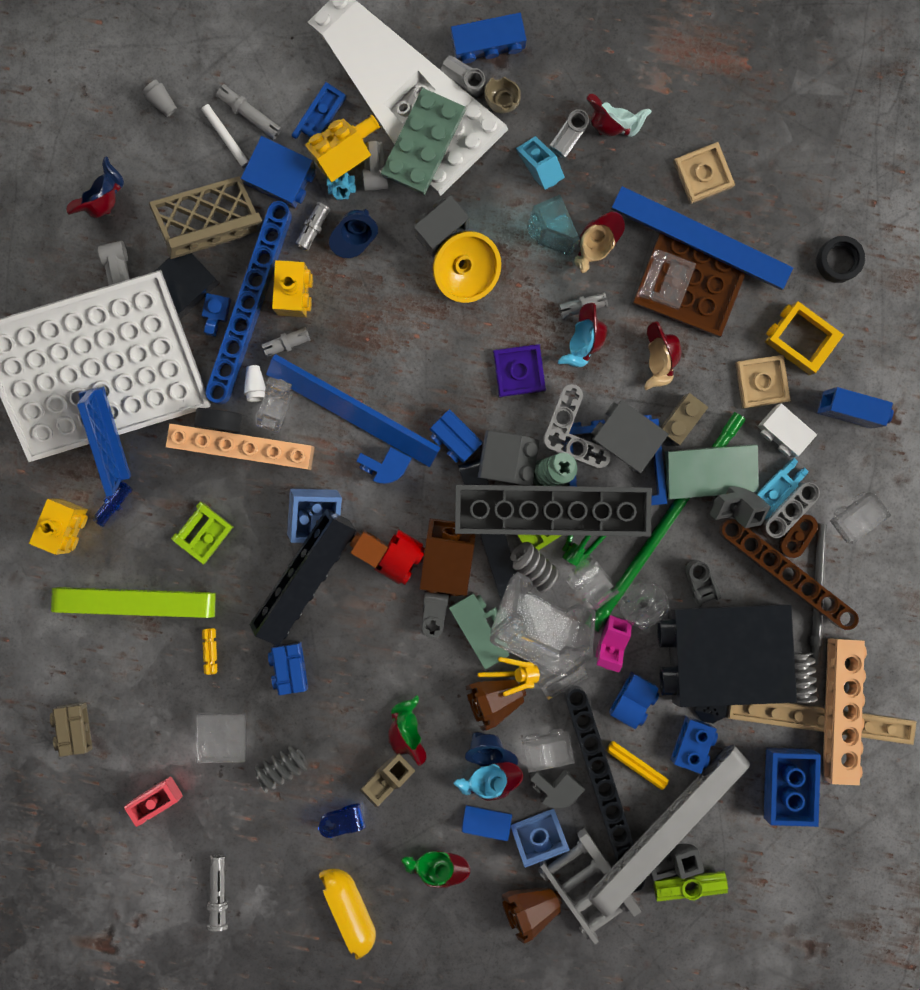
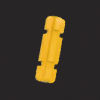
[202,628,217,675]

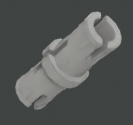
[295,202,331,251]
[559,292,608,319]
[261,327,311,358]

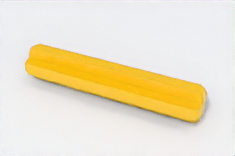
[606,741,669,790]

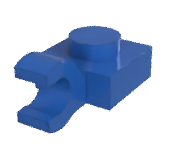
[202,293,231,337]

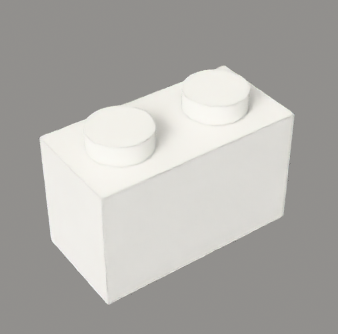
[757,403,817,457]

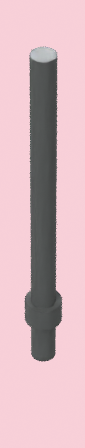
[809,523,827,665]

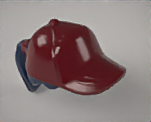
[66,156,124,218]

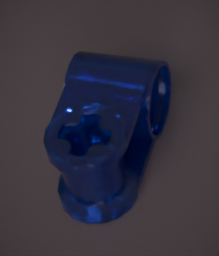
[319,803,366,838]

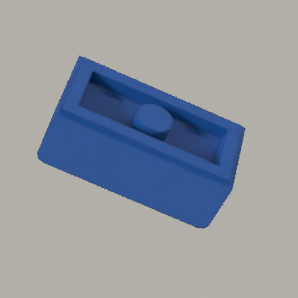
[461,805,512,841]

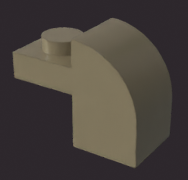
[360,754,415,807]

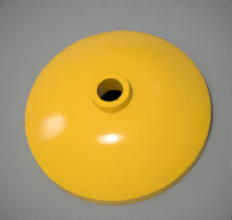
[433,231,501,303]

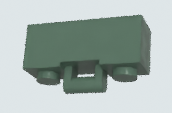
[449,592,511,670]

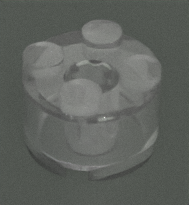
[567,555,620,610]

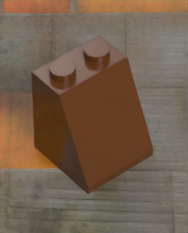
[420,518,475,596]

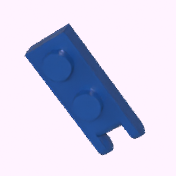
[292,82,346,139]

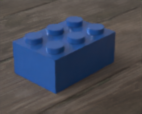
[764,748,821,827]

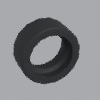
[816,236,865,283]
[194,408,242,433]

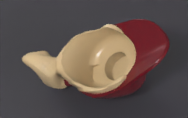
[574,212,625,273]
[644,321,682,390]

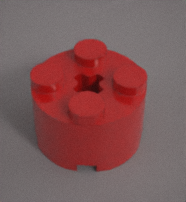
[374,529,425,585]

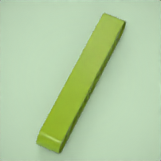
[51,587,216,618]

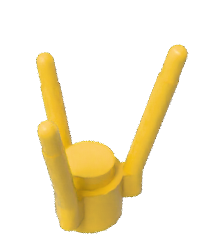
[477,657,540,696]

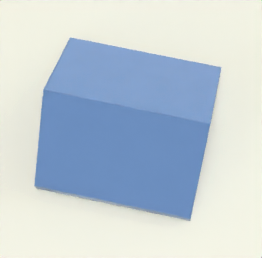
[511,808,570,868]

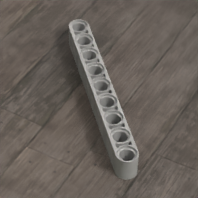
[588,745,750,917]

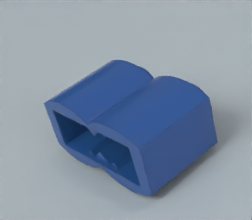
[609,672,659,729]

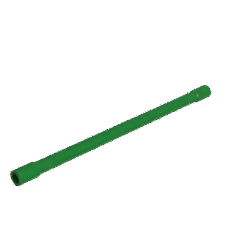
[587,412,746,633]

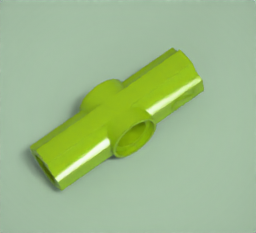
[653,871,728,902]

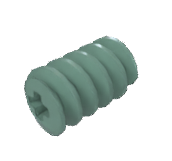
[533,452,577,486]

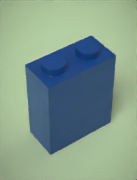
[241,136,317,208]
[817,387,894,429]

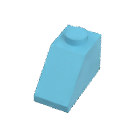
[516,136,565,190]

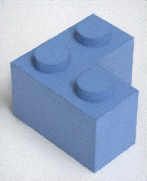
[287,489,342,543]

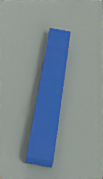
[611,186,793,290]
[266,354,441,467]

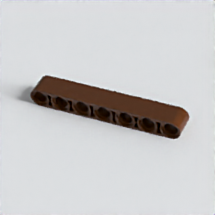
[719,519,859,630]

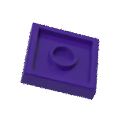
[493,344,546,398]

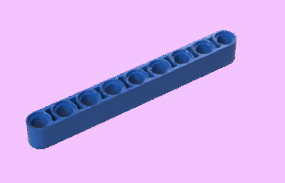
[206,201,292,404]

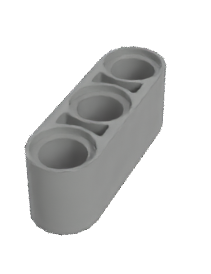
[760,482,820,538]

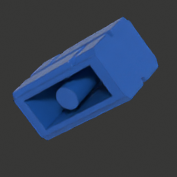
[429,409,483,463]
[268,642,308,695]

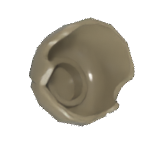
[485,77,521,113]

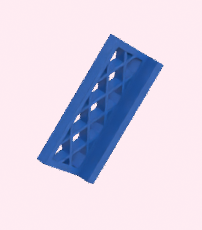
[77,386,131,497]

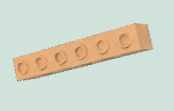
[166,424,315,470]
[822,638,867,785]

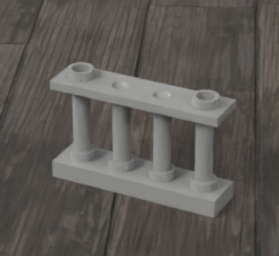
[538,828,642,944]

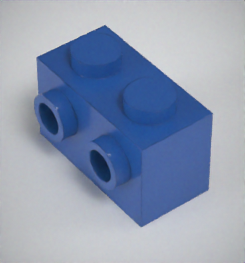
[670,716,718,774]

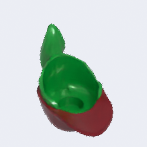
[388,695,426,766]
[401,851,470,888]

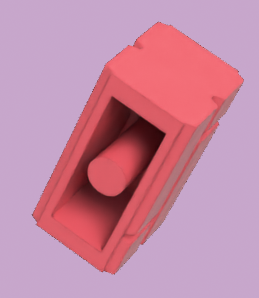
[124,776,183,827]

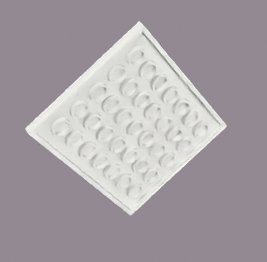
[0,270,211,462]

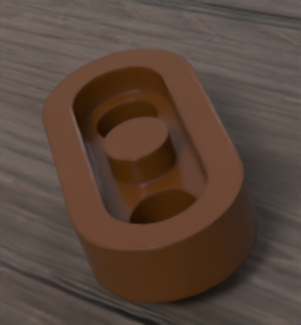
[779,514,818,558]

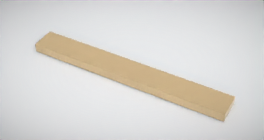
[726,703,917,745]

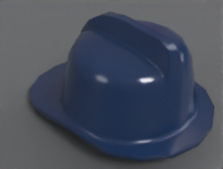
[329,209,378,258]
[465,732,518,767]

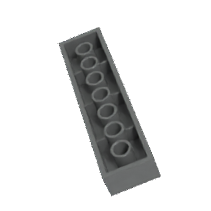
[455,485,652,537]

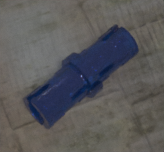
[91,481,133,527]

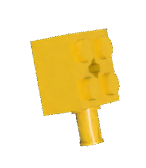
[305,114,380,182]
[272,260,313,318]
[29,499,88,555]

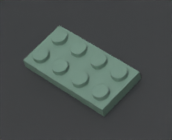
[381,88,466,195]

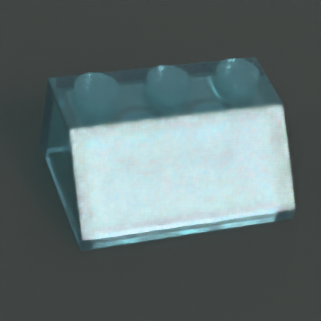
[527,195,580,256]

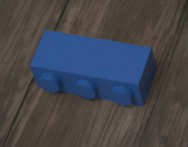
[451,12,527,64]

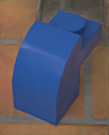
[357,447,412,484]

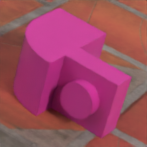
[595,615,632,673]

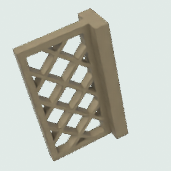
[149,176,262,259]

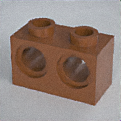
[349,530,388,568]

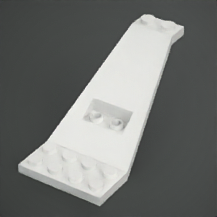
[308,0,508,196]

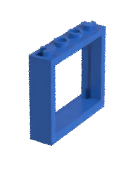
[563,415,667,505]

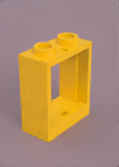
[765,301,844,375]

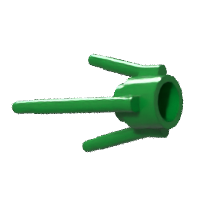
[562,535,607,567]

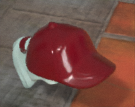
[586,94,652,137]

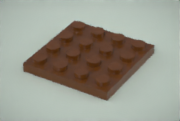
[632,233,754,338]

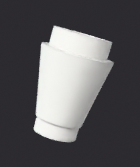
[244,365,267,402]

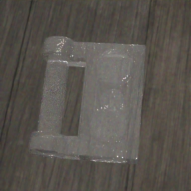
[638,250,696,310]

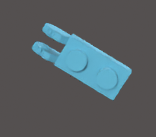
[757,458,809,520]

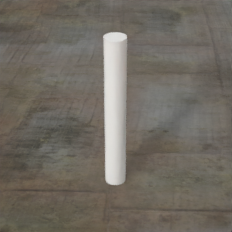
[201,104,249,168]

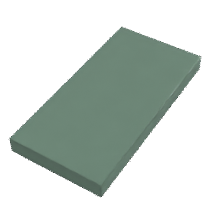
[665,444,759,499]

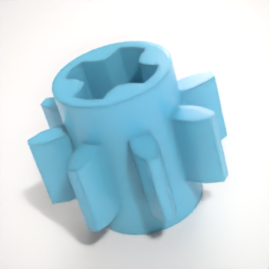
[327,172,356,200]

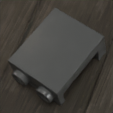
[591,400,669,474]

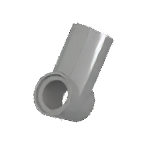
[440,55,485,97]
[549,109,589,159]
[363,141,389,191]
[98,241,130,285]

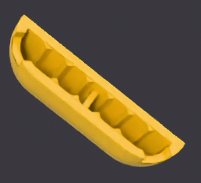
[319,869,376,960]

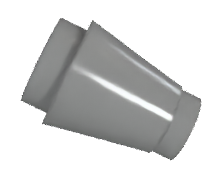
[142,80,177,117]

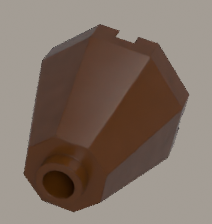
[465,680,526,731]
[502,887,562,944]

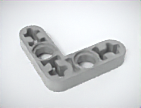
[543,384,610,469]

